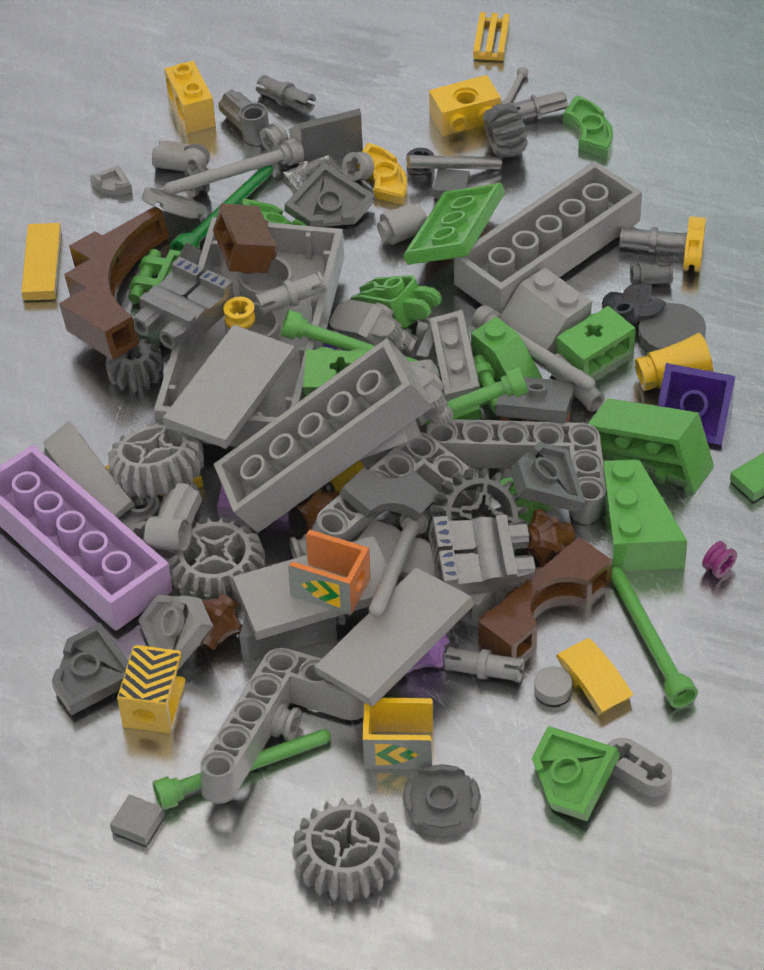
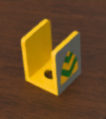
[363,698,433,770]

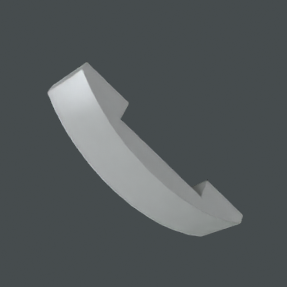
[42,421,135,518]

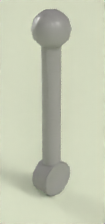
[501,66,529,104]

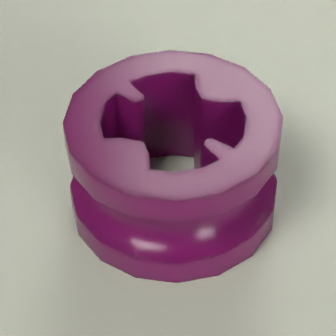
[702,541,738,578]

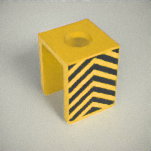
[117,645,185,734]

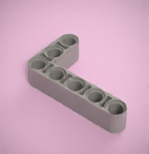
[426,419,606,524]
[312,432,491,541]
[200,648,364,804]

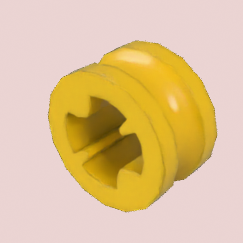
[224,296,255,329]

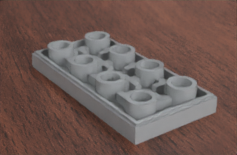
[163,325,295,449]
[233,535,397,640]
[315,567,474,707]

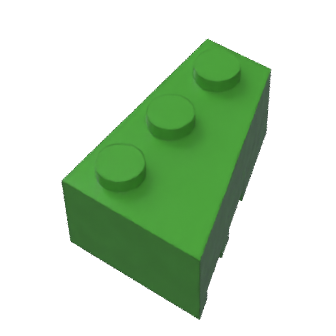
[588,398,714,494]
[603,459,687,571]

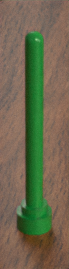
[170,165,273,251]

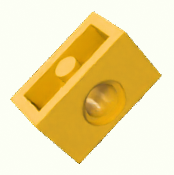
[429,75,501,137]

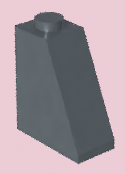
[240,614,348,660]

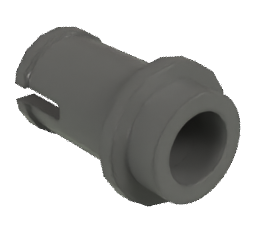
[630,262,673,285]

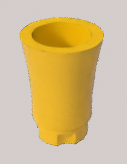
[635,332,714,391]

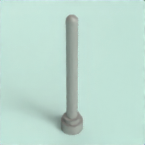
[164,138,304,195]
[472,305,595,391]
[369,509,431,617]

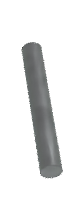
[407,155,502,170]

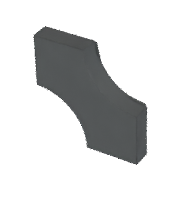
[339,467,439,521]

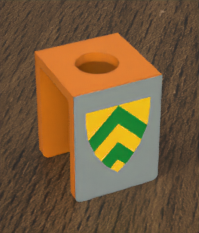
[288,530,371,615]

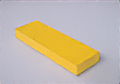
[21,223,61,300]

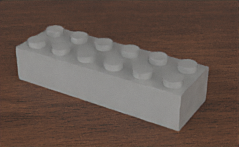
[454,161,642,315]
[214,338,433,533]

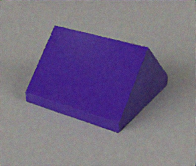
[658,363,736,445]

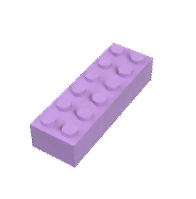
[0,444,173,631]

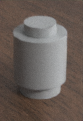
[377,203,427,245]

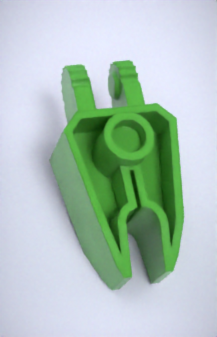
[350,275,442,329]

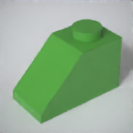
[471,317,542,382]

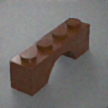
[478,537,612,669]

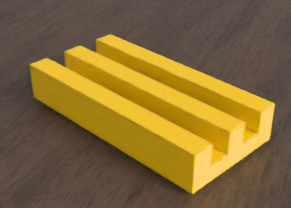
[473,12,510,61]

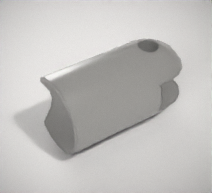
[152,140,210,172]

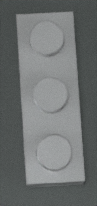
[430,310,481,401]

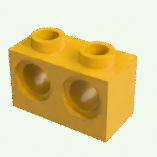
[164,60,216,134]

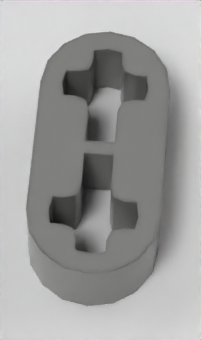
[608,738,672,797]

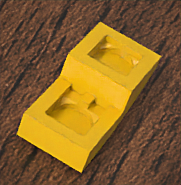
[556,638,634,716]

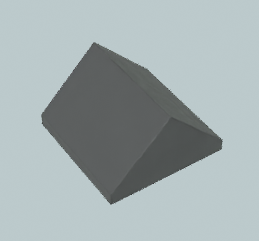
[289,108,363,163]

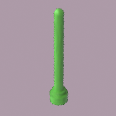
[280,309,440,372]
[418,366,529,428]
[611,566,698,708]
[152,729,331,811]

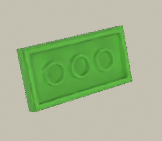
[404,183,505,265]

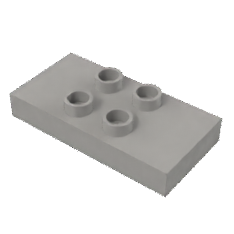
[154,217,344,447]

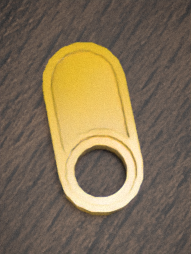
[683,216,706,273]

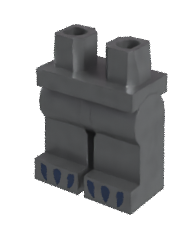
[133,257,234,350]
[429,514,535,595]

